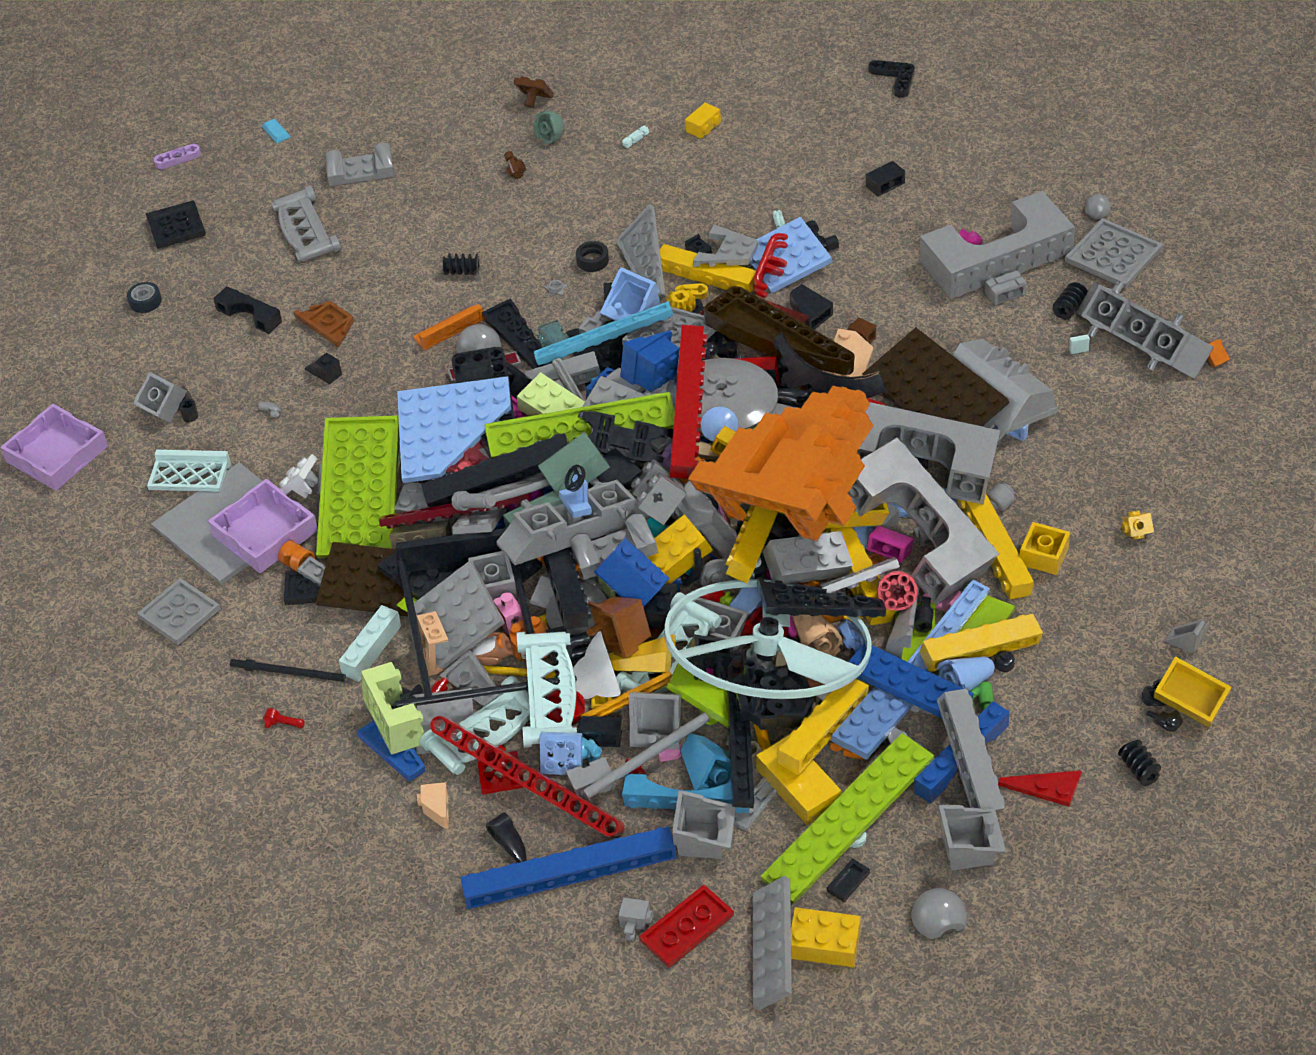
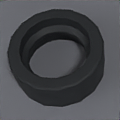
[576,241,609,272]

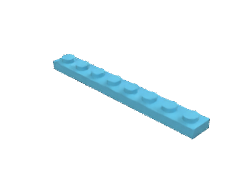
[534,301,673,366]

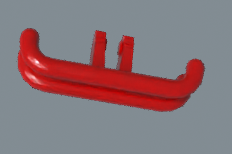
[753,233,788,298]

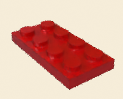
[639,884,734,968]

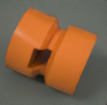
[278,540,315,572]

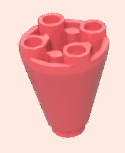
[877,571,918,611]

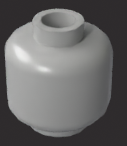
[987,483,1015,512]

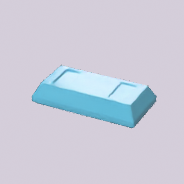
[262,119,291,144]

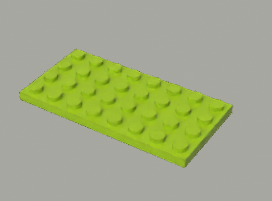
[316,415,400,558]

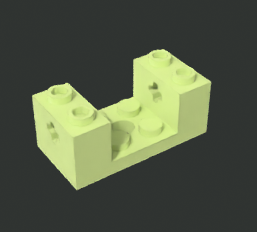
[361,662,424,755]

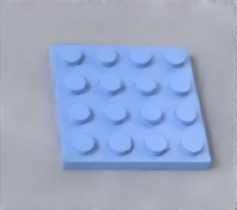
[750,217,833,293]

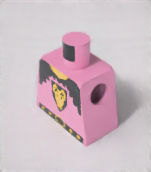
[493,593,523,639]

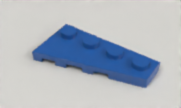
[357,720,425,782]

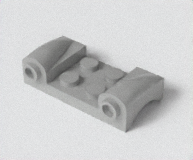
[325,143,395,186]
[570,514,658,580]

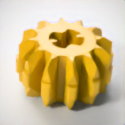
[666,288,696,312]

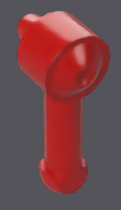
[263,708,305,729]

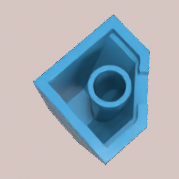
[680,733,731,790]

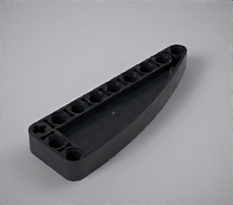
[452,347,515,459]

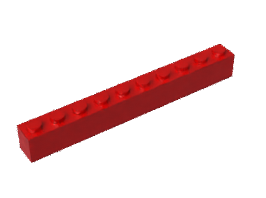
[670,325,707,479]

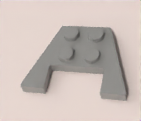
[694,225,759,267]

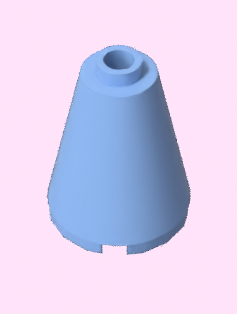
[937,657,995,691]

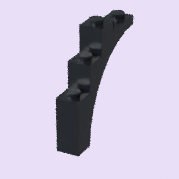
[773,332,886,398]

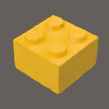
[1020,522,1070,575]

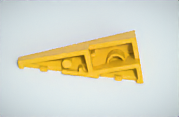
[608,635,676,673]

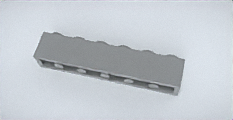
[937,689,1005,814]

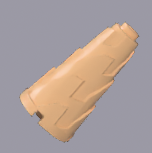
[792,615,843,657]

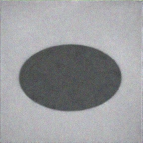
[546,582,607,635]

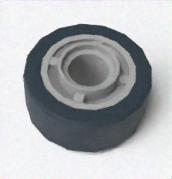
[127,282,162,313]

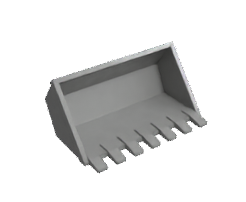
[953,339,1058,441]

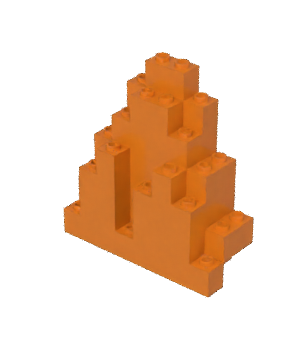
[688,386,874,541]

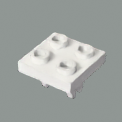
[279,454,318,498]

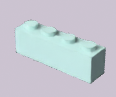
[339,605,401,682]

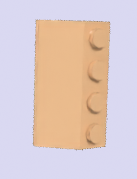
[824,329,874,377]

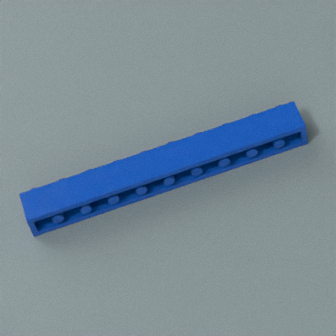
[460,826,677,909]

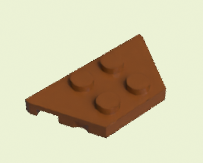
[294,301,354,347]

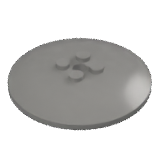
[666,358,778,434]

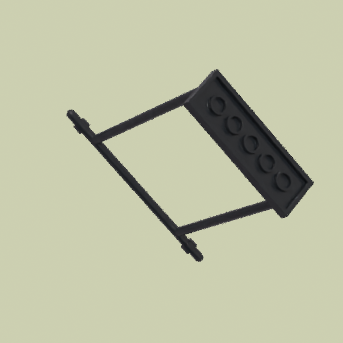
[393,528,577,708]

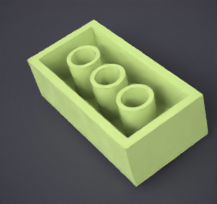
[517,372,585,416]

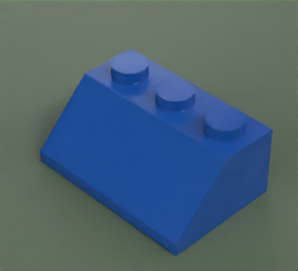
[594,538,669,607]

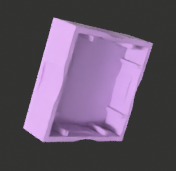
[0,404,108,491]
[208,479,318,573]

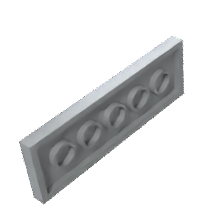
[753,876,792,1010]

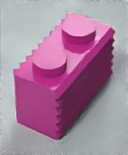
[867,526,914,563]

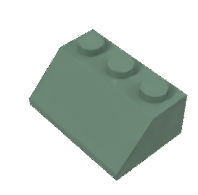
[538,432,610,496]

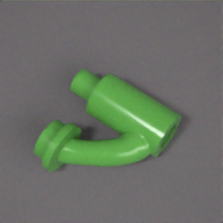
[970,682,994,710]

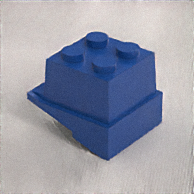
[620,330,680,392]

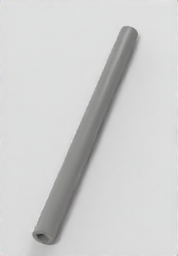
[583,713,710,799]

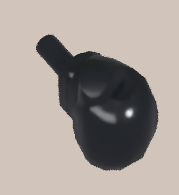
[1147,710,1183,732]

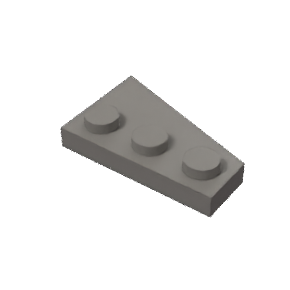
[440,650,502,707]

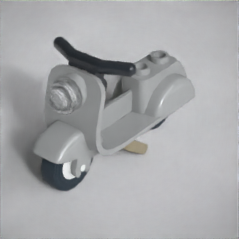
[671,481,768,587]

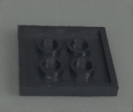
[145,200,206,249]

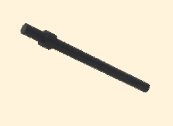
[230,659,346,682]

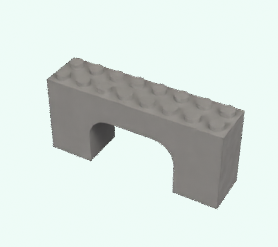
[920,191,1075,299]
[856,402,1000,504]
[848,438,999,605]

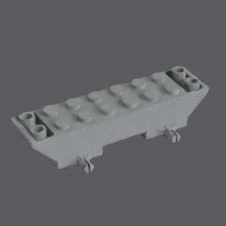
[1076,280,1214,379]
[497,478,651,565]

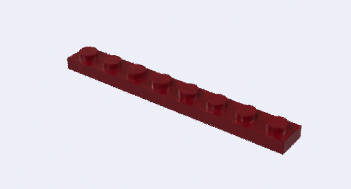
[379,492,532,529]

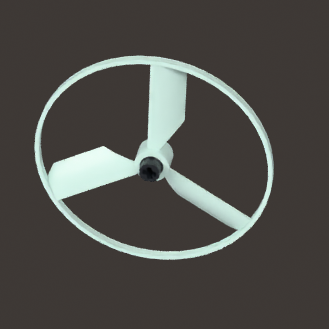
[664,579,871,699]

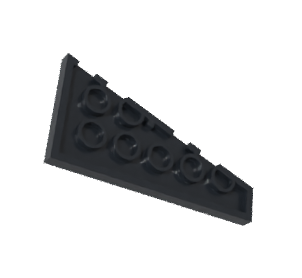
[757,577,886,618]

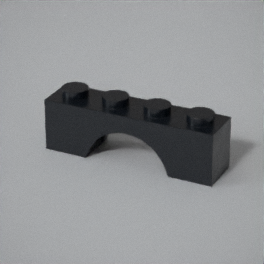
[213,286,282,334]

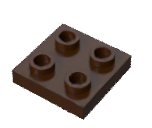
[513,76,554,108]

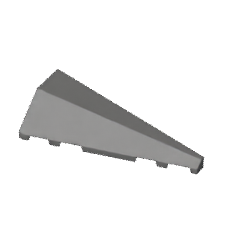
[886,581,919,659]

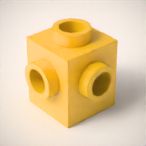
[1121,510,1154,540]

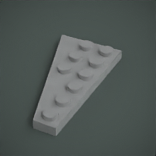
[616,204,665,301]

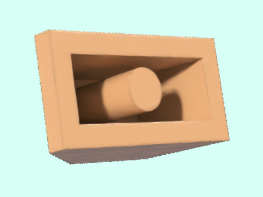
[417,782,449,829]

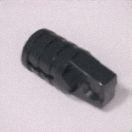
[914,596,934,633]

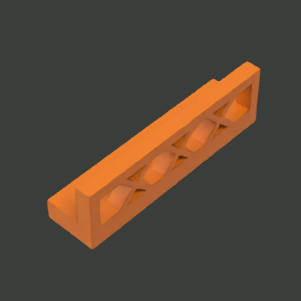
[413,304,484,350]

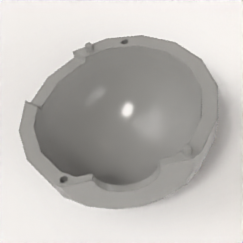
[456,324,501,353]
[911,888,968,939]

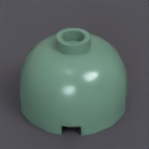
[533,111,565,144]

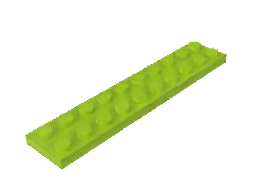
[484,392,675,459]
[761,733,935,904]

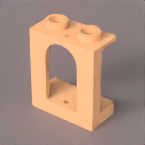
[417,611,448,676]

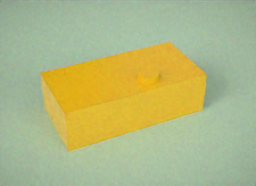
[756,735,841,826]

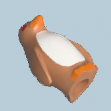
[470,632,514,666]

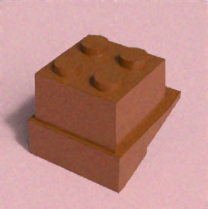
[587,597,651,658]

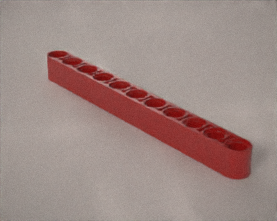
[430,716,625,838]

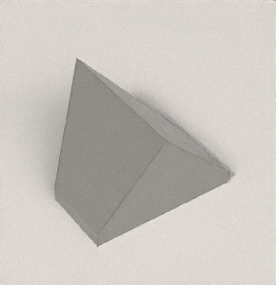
[1165,619,1210,653]

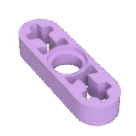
[154,144,201,169]

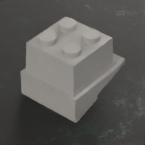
[629,692,681,749]
[672,790,736,859]
[938,805,1006,871]

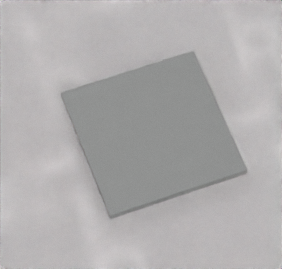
[151,462,262,585]

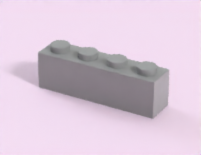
[525,351,601,389]

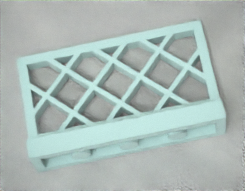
[147,450,231,492]

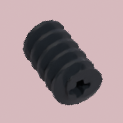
[443,253,480,275]
[1052,282,1088,320]
[1118,740,1161,786]

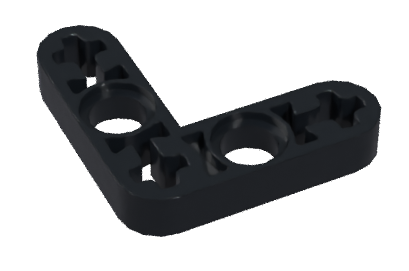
[869,60,915,98]

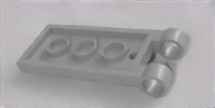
[453,506,507,535]

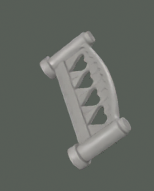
[271,185,341,262]
[452,472,550,511]

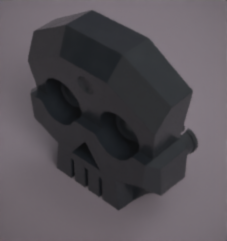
[732,659,813,730]

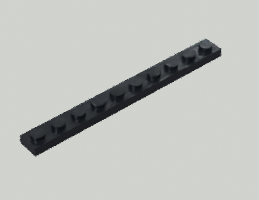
[726,650,755,808]

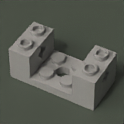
[631,459,687,525]

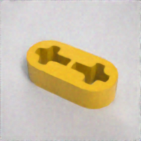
[675,284,708,300]

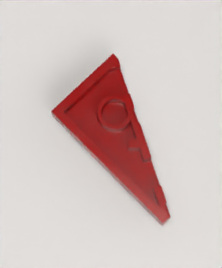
[998,770,1082,807]

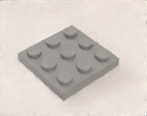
[137,578,221,645]

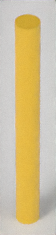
[483,665,556,678]

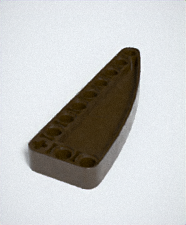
[704,286,855,375]

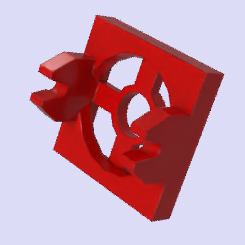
[477,745,523,795]

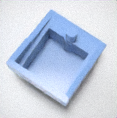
[600,267,661,321]

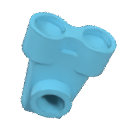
[573,737,602,762]

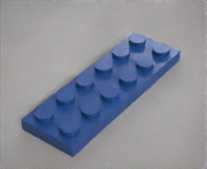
[849,643,974,718]

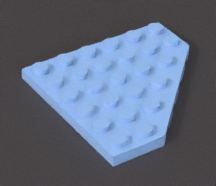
[397,376,511,483]

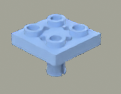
[540,732,583,775]

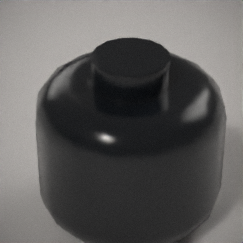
[994,651,1015,672]

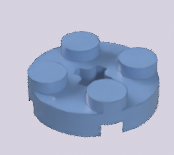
[836,619,865,653]

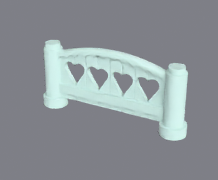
[616,592,721,693]
[517,632,577,748]
[419,676,530,775]

